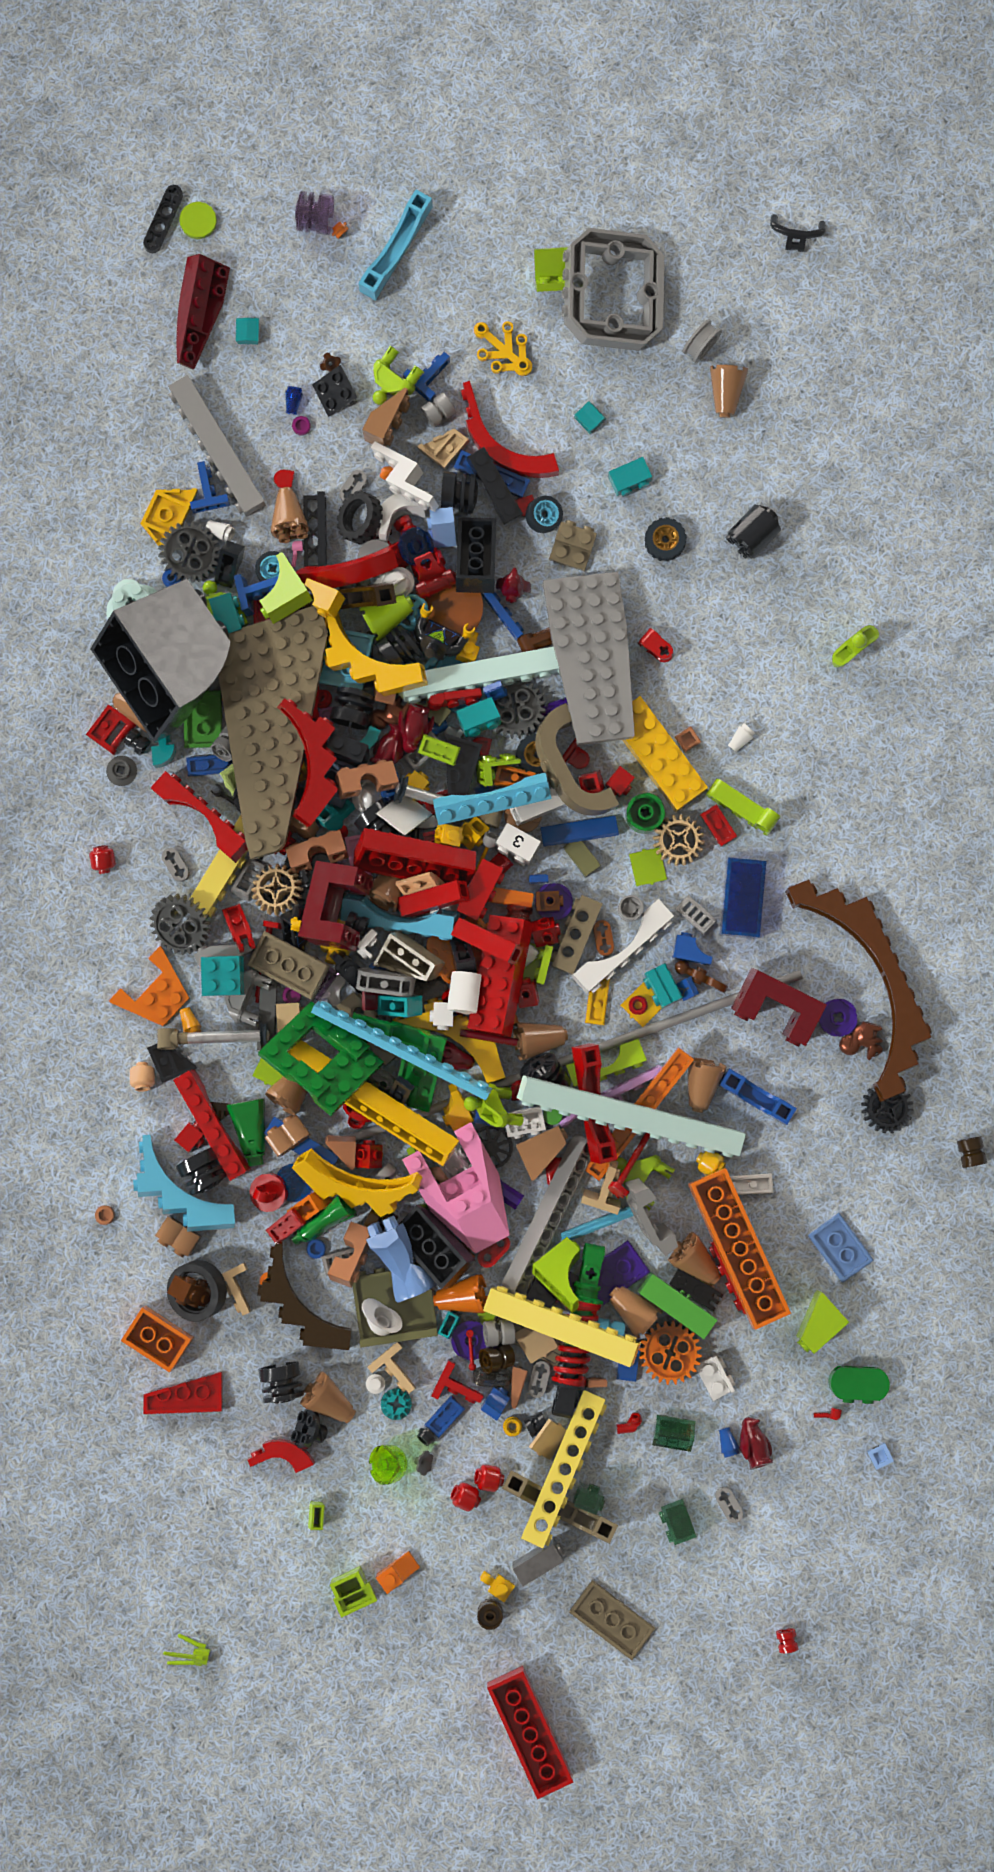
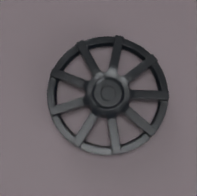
[477,1126,513,1168]

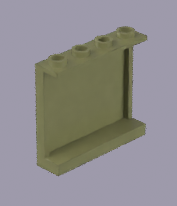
[353,1262,438,1348]

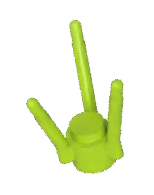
[163,1634,210,1666]

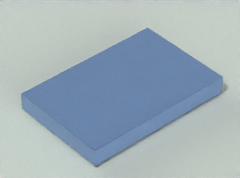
[808,1212,874,1283]

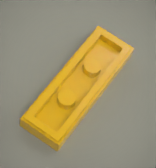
[585,978,610,1026]

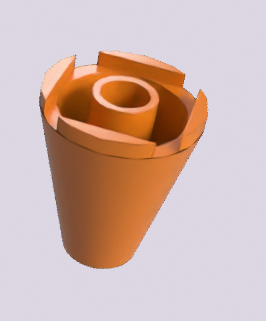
[433,1274,488,1313]

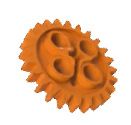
[639,1321,702,1385]

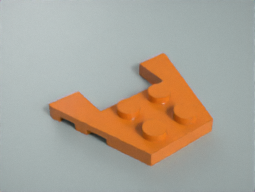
[109,946,190,1026]

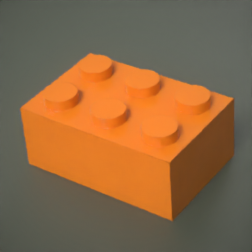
[121,1306,194,1373]

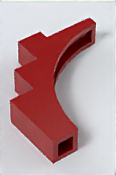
[277,698,338,827]

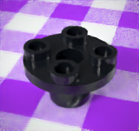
[291,1410,328,1450]

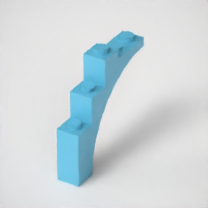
[133,1135,235,1232]

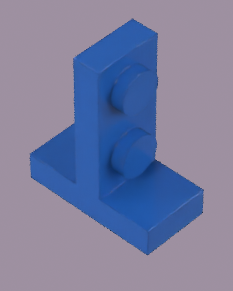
[403,352,450,403]
[190,461,230,514]
[234,574,278,616]

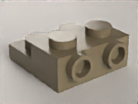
[549,520,597,572]

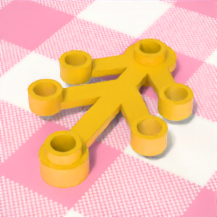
[474,321,532,376]

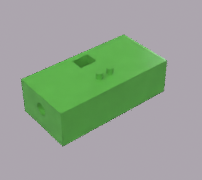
[637,1272,717,1339]

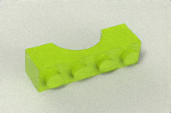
[566,1039,647,1087]

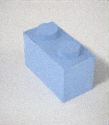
[427,507,457,548]

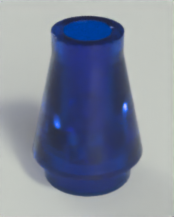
[285,386,303,415]

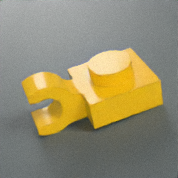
[456,632,480,663]
[480,1571,515,1602]

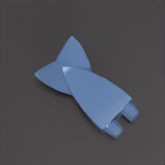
[366,1215,437,1303]

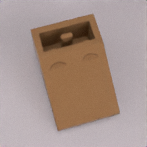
[362,388,411,447]

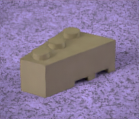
[373,931,445,981]

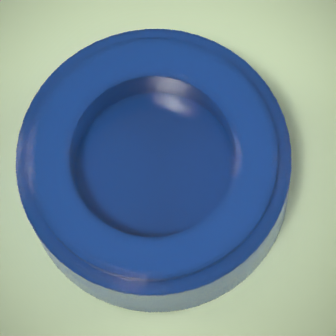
[306,1239,326,1259]

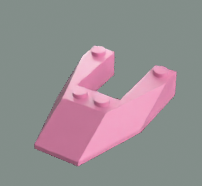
[402,1122,510,1254]

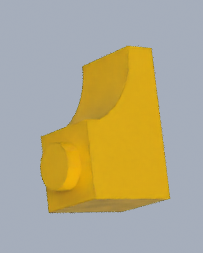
[304,578,345,618]
[442,1084,474,1131]

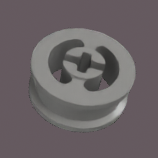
[682,319,722,363]

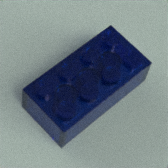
[719,857,767,939]

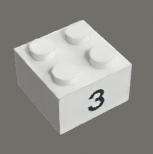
[496,823,541,866]

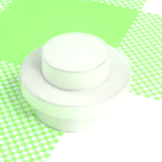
[366,1374,385,1394]

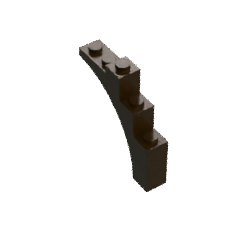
[296,582,397,611]
[257,1242,352,1350]

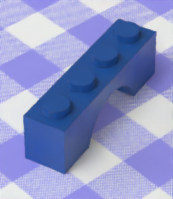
[719,1068,797,1125]

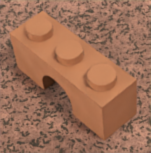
[334,760,399,800]
[285,830,349,874]
[328,1221,370,1288]

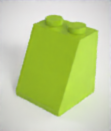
[796,1290,849,1354]

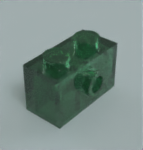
[652,1415,696,1452]
[573,1482,605,1515]
[658,1499,697,1545]

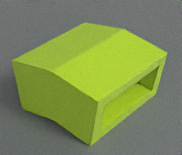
[308,1501,325,1530]

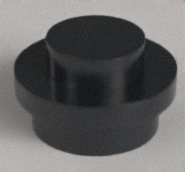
[417,1428,435,1446]

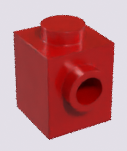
[605,766,635,797]
[578,770,605,793]
[518,977,540,1008]
[174,1122,205,1152]

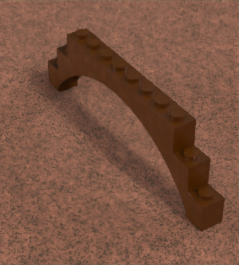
[785,879,932,1102]

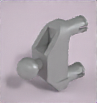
[225,969,274,1027]

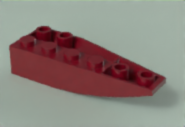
[176,254,230,370]

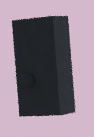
[456,517,496,593]
[399,1204,476,1289]

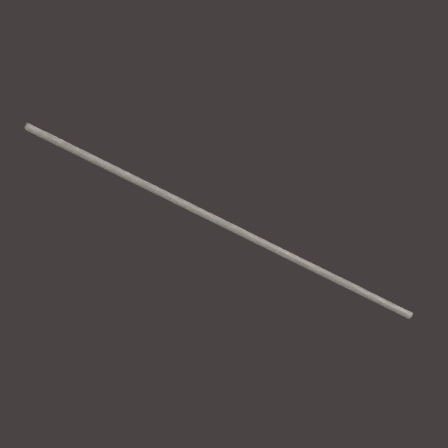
[294,970,803,1161]

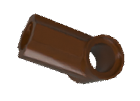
[517,627,552,652]

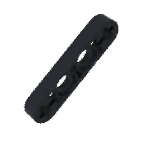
[143,185,183,254]

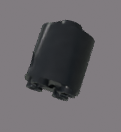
[725,504,781,559]

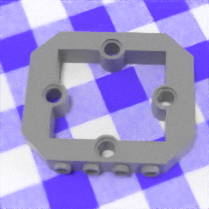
[562,228,664,351]

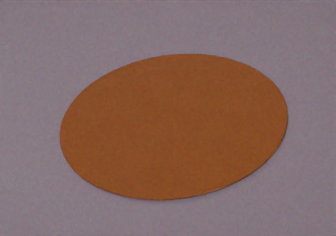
[414,572,483,636]

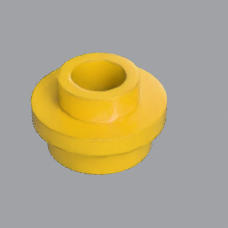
[503,1416,522,1437]

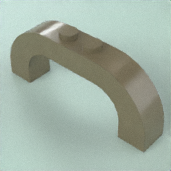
[535,703,619,816]
[502,1470,618,1544]

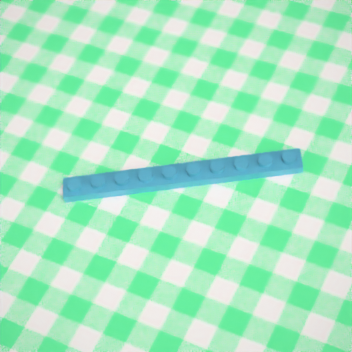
[311,1001,492,1100]

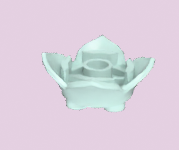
[106,579,157,618]

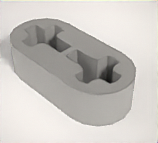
[339,470,367,501]
[162,848,189,882]
[528,1360,550,1398]
[715,1487,743,1523]

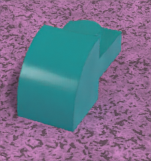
[151,734,177,768]
[315,800,356,831]

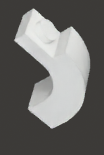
[376,491,429,542]

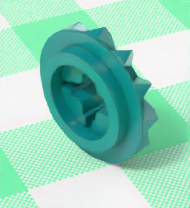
[381,1388,412,1420]

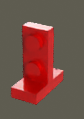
[431,1359,484,1404]

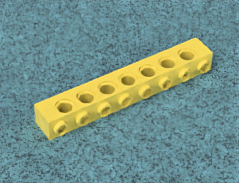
[521,1390,607,1549]

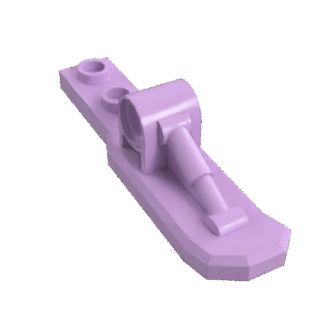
[559,1065,662,1128]

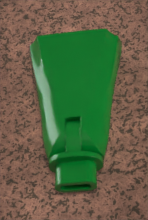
[226,1098,265,1167]
[291,1196,357,1245]

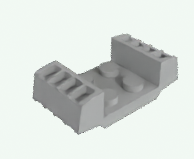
[624,1178,678,1256]

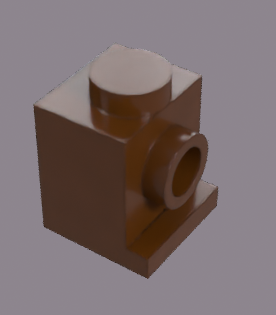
[536,891,563,913]

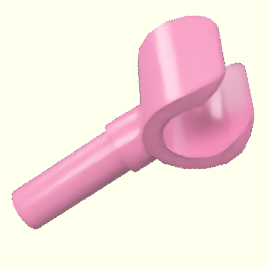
[291,541,303,567]

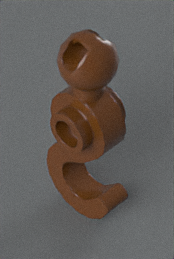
[675,960,728,993]

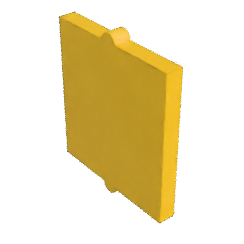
[620,982,661,1027]

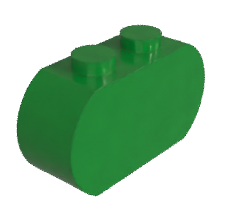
[828,1366,890,1404]

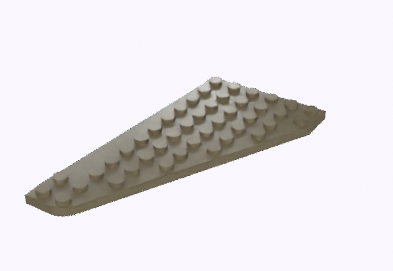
[218,606,329,860]

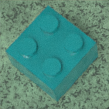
[201,956,245,996]

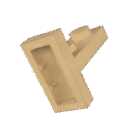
[581,1161,621,1215]
[222,1262,251,1316]
[367,1342,416,1394]

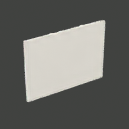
[377,796,432,836]

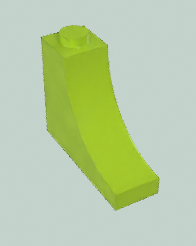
[260,552,313,624]
[532,1237,580,1313]

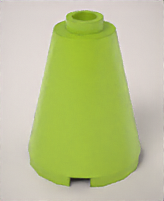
[359,594,414,642]

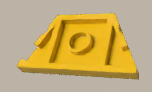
[140,488,199,546]

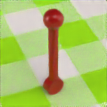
[466,1329,476,1371]

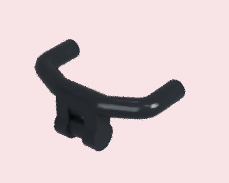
[770,214,826,252]

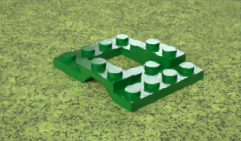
[258,1001,384,1116]
[352,1013,447,1112]

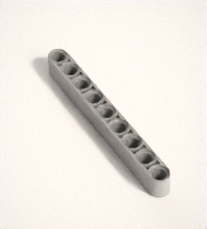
[502,1134,590,1295]

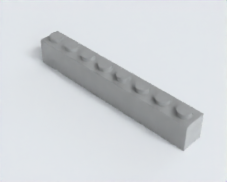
[168,375,266,517]

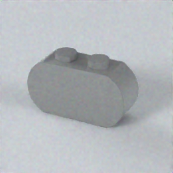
[356,968,416,997]

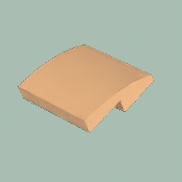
[396,872,445,896]

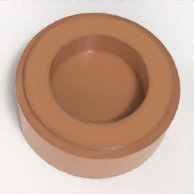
[95,1205,115,1225]

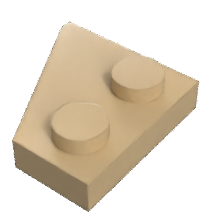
[417,429,469,470]

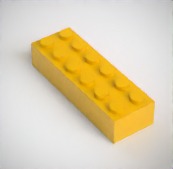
[622,696,708,813]

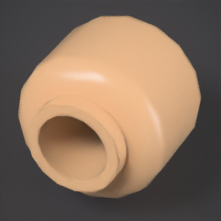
[130,1062,155,1092]

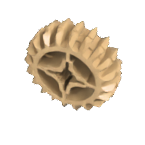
[653,814,705,866]
[251,864,304,916]

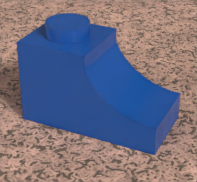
[672,932,712,966]
[481,1385,510,1421]

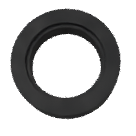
[167,1260,227,1322]

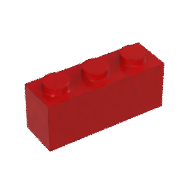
[457,859,505,921]

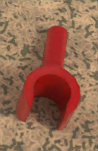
[814,1407,842,1420]

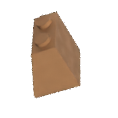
[516,1126,568,1181]

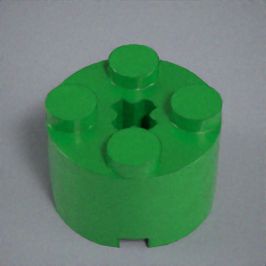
[626,793,665,834]

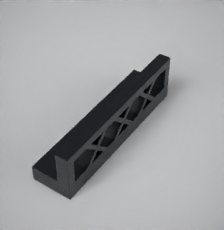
[303,491,327,567]

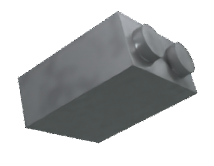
[512,1538,565,1586]

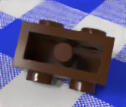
[167,1275,211,1308]

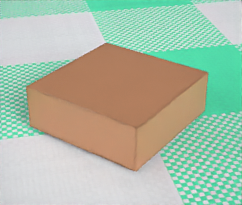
[675,726,701,752]
[585,1377,607,1388]

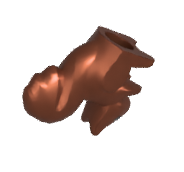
[369,696,410,730]
[839,1021,883,1060]

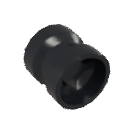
[124,729,151,755]
[345,911,370,936]
[524,1412,546,1438]

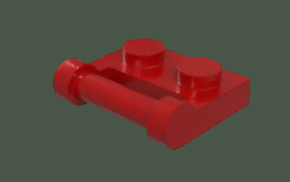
[86,704,136,755]

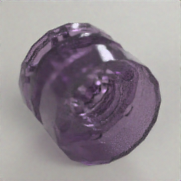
[295,191,334,235]

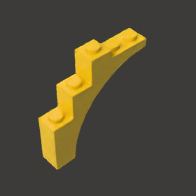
[324,613,428,696]
[391,997,505,1083]
[292,1148,423,1217]

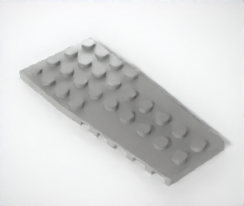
[543,572,635,745]

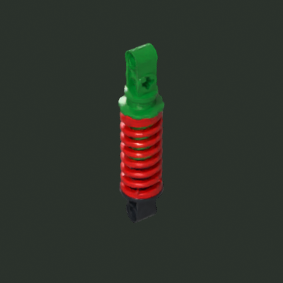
[549,1243,605,1419]

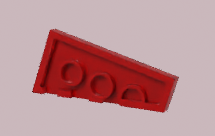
[143,1372,223,1415]

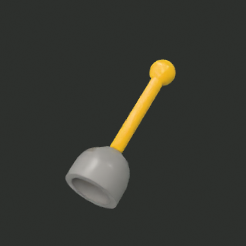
[474,831,499,874]

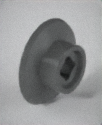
[106,756,137,786]

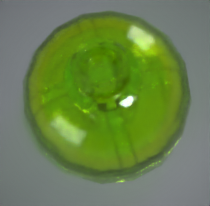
[369,1444,408,1485]

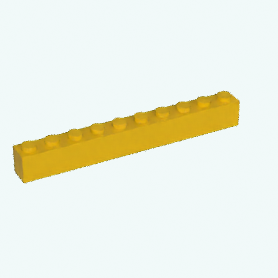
[288,1040,459,1166]

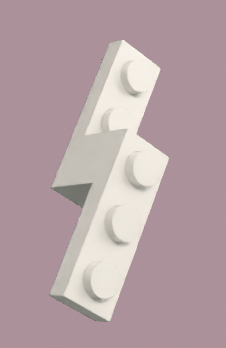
[371,441,439,512]

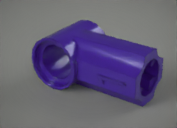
[500,1179,524,1210]

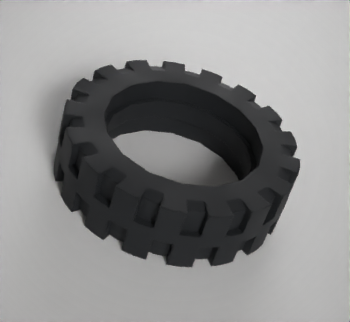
[337,491,383,544]

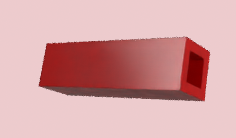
[398,880,470,917]
[451,917,523,965]

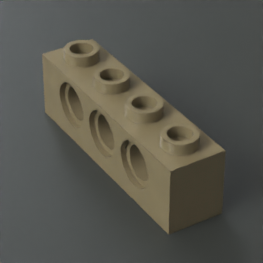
[550,895,603,975]
[336,992,398,1066]

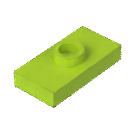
[418,735,461,766]

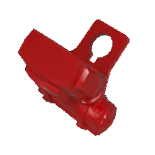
[411,547,456,599]

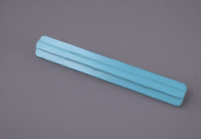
[561,1206,634,1240]

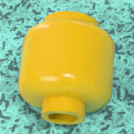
[696,1151,726,1175]

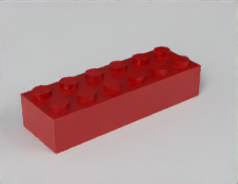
[353,828,476,885]
[467,915,533,1037]
[487,1666,574,1800]

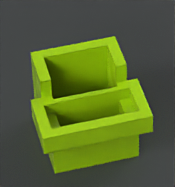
[330,1566,378,1618]

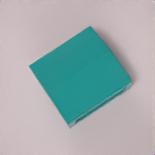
[236,318,259,345]
[574,401,607,434]
[360,726,381,750]
[438,1311,461,1339]

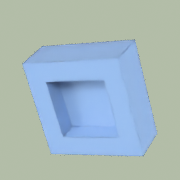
[867,1443,894,1470]

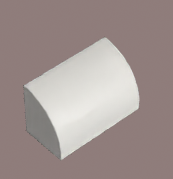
[447,971,482,1015]

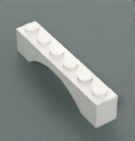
[572,899,674,994]

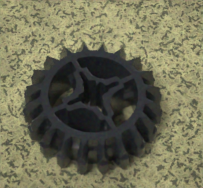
[861,1086,914,1133]

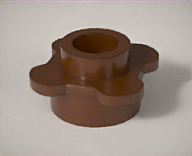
[320,353,341,372]

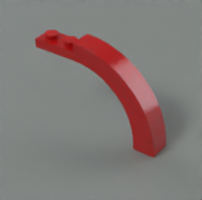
[460,381,559,478]
[295,541,405,591]

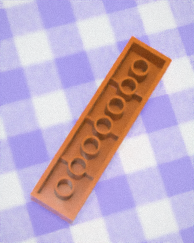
[688,1168,791,1330]

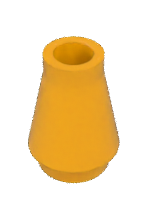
[179,1007,202,1033]

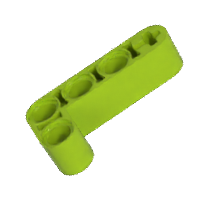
[706,778,780,836]

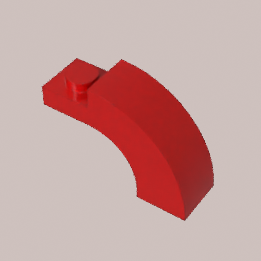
[247,1439,315,1473]

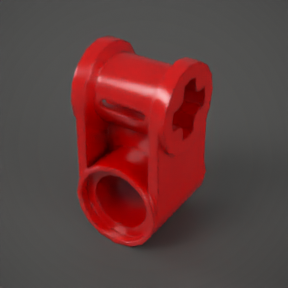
[637,628,673,663]

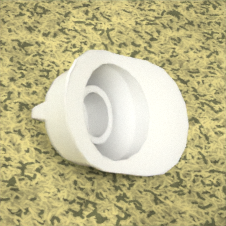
[374,567,414,597]
[352,780,382,812]
[362,1298,402,1336]

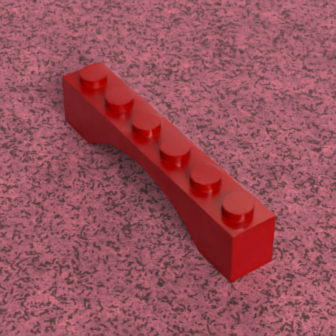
[150,771,248,863]
[571,1043,618,1164]
[173,1069,252,1181]

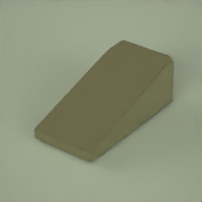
[563,841,601,878]

